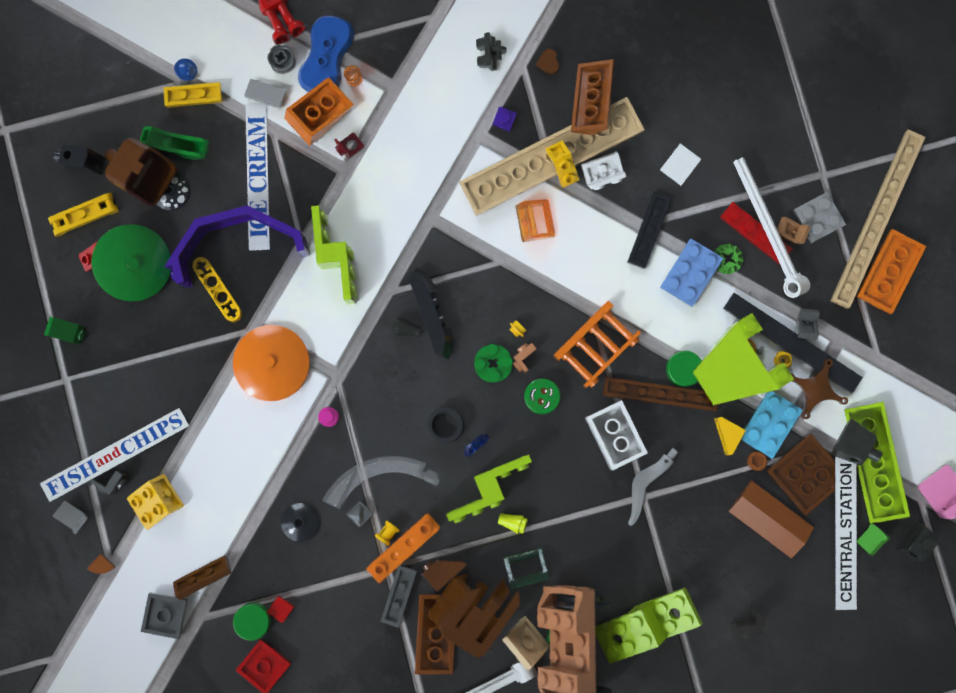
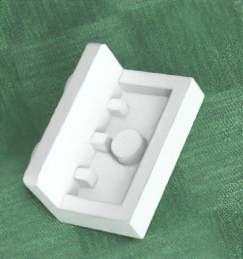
[581,152,627,190]

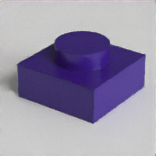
[492,106,517,132]

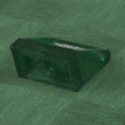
[504,548,549,589]

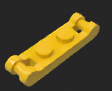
[48,193,119,237]

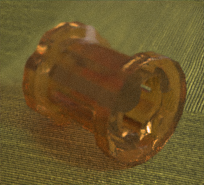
[344,65,363,87]

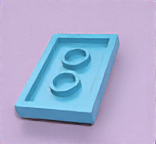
[741,391,803,459]

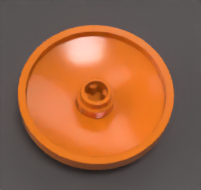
[233,325,310,401]

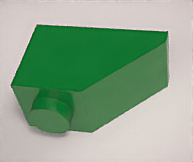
[44,317,85,344]

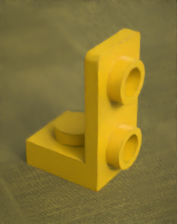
[545,140,579,188]

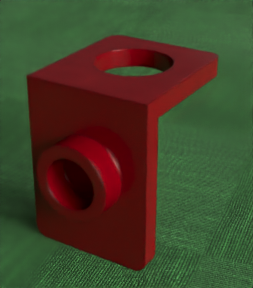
[334,132,364,160]

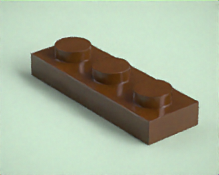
[173,555,231,600]

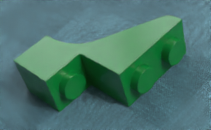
[140,126,209,160]

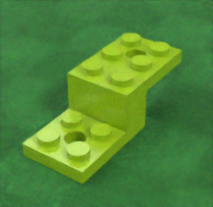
[311,206,358,304]
[446,454,532,523]
[595,587,703,664]

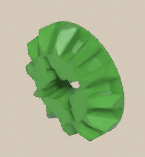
[714,244,744,274]

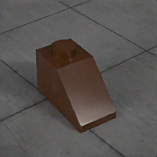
[422,559,467,592]

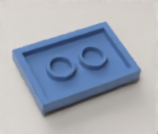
[660,238,723,308]

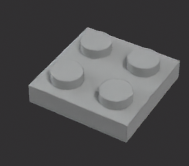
[793,192,846,243]

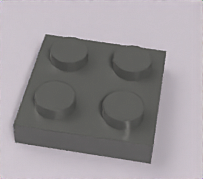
[140,592,188,639]

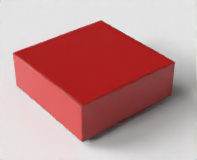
[267,595,295,623]

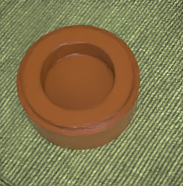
[747,451,767,471]

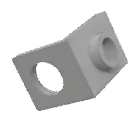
[53,500,88,534]

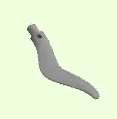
[628,448,679,526]

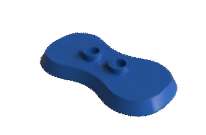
[298,15,354,92]

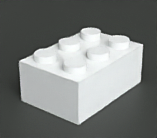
[585,400,647,470]

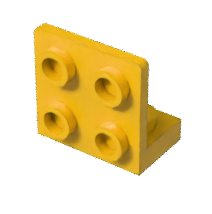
[127,474,184,530]

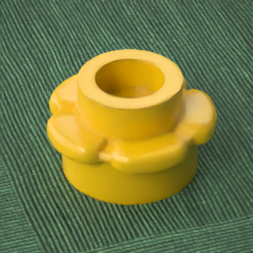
[509,320,527,337]
[773,351,792,368]

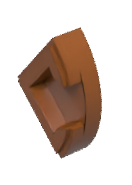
[87,554,116,574]

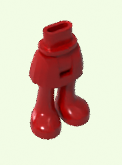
[258,0,306,44]

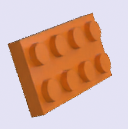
[856,229,926,314]

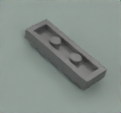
[380,565,417,628]

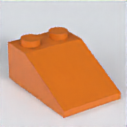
[284,77,354,146]

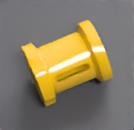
[375,520,400,546]

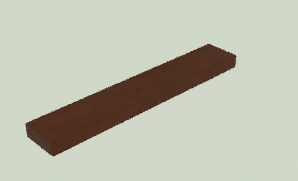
[602,377,718,412]

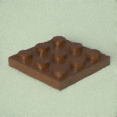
[766,433,835,516]

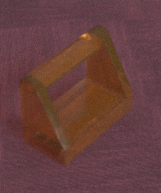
[515,199,556,242]

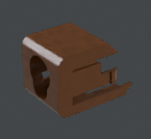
[430,574,520,657]

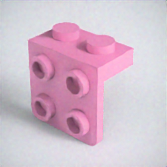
[918,465,956,520]

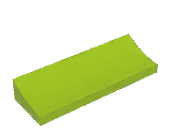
[844,402,910,524]

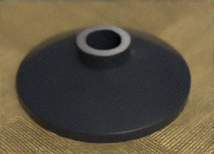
[281,503,320,542]

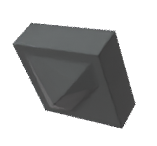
[346,500,374,528]

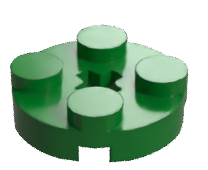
[474,344,512,383]

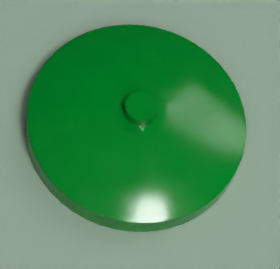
[91,224,171,301]

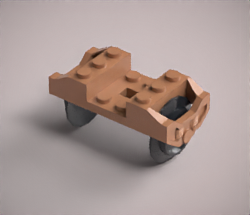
[537,585,612,693]

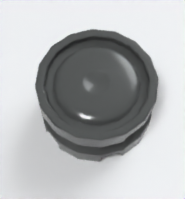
[267,44,296,74]

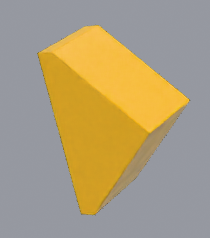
[714,417,746,456]

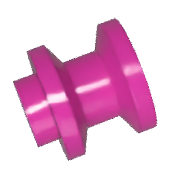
[318,407,339,427]

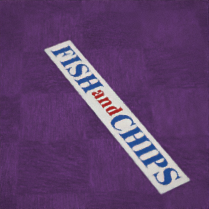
[40,408,189,502]

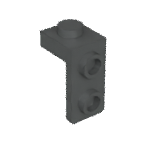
[86,470,128,496]

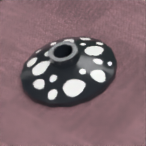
[157,174,190,211]

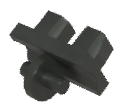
[476,32,507,71]

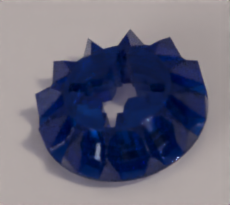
[463,434,489,457]

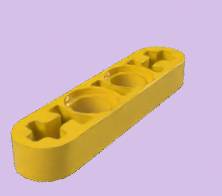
[192,257,242,322]

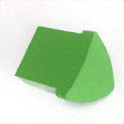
[857,523,890,556]

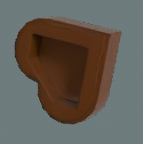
[536,49,559,75]

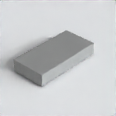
[244,78,287,109]

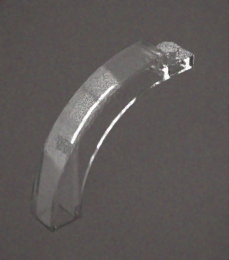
[322,456,441,509]

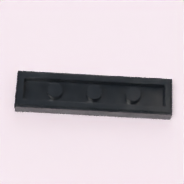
[627,192,672,269]

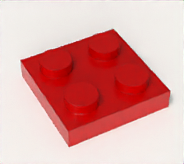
[235,638,291,693]

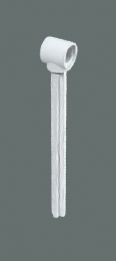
[733,157,810,298]
[465,660,538,693]

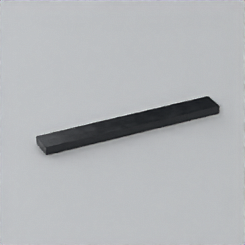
[723,293,863,393]

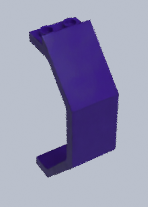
[164,205,310,288]

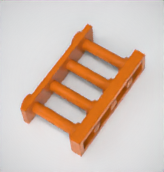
[553,301,641,388]
[366,513,440,583]

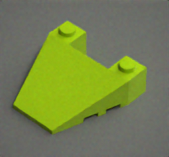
[693,313,794,405]

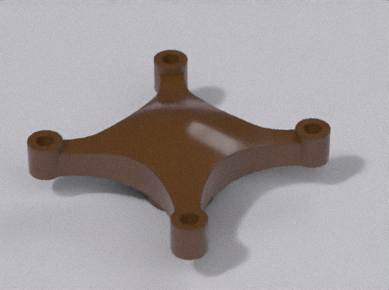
[791,359,848,419]

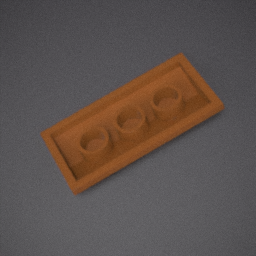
[571,59,615,135]
[728,481,814,559]
[415,593,454,675]

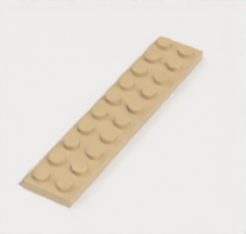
[459,97,645,216]

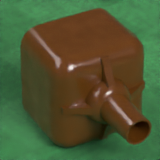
[105,138,177,206]

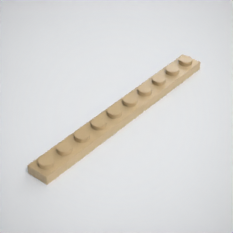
[830,129,925,309]

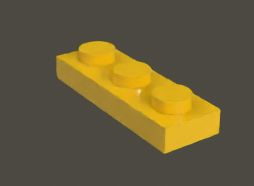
[163,82,223,108]

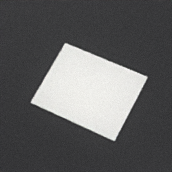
[660,144,701,185]

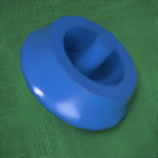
[174,58,198,81]

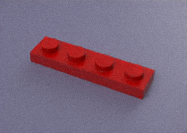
[720,202,792,264]

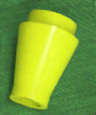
[498,513,528,534]

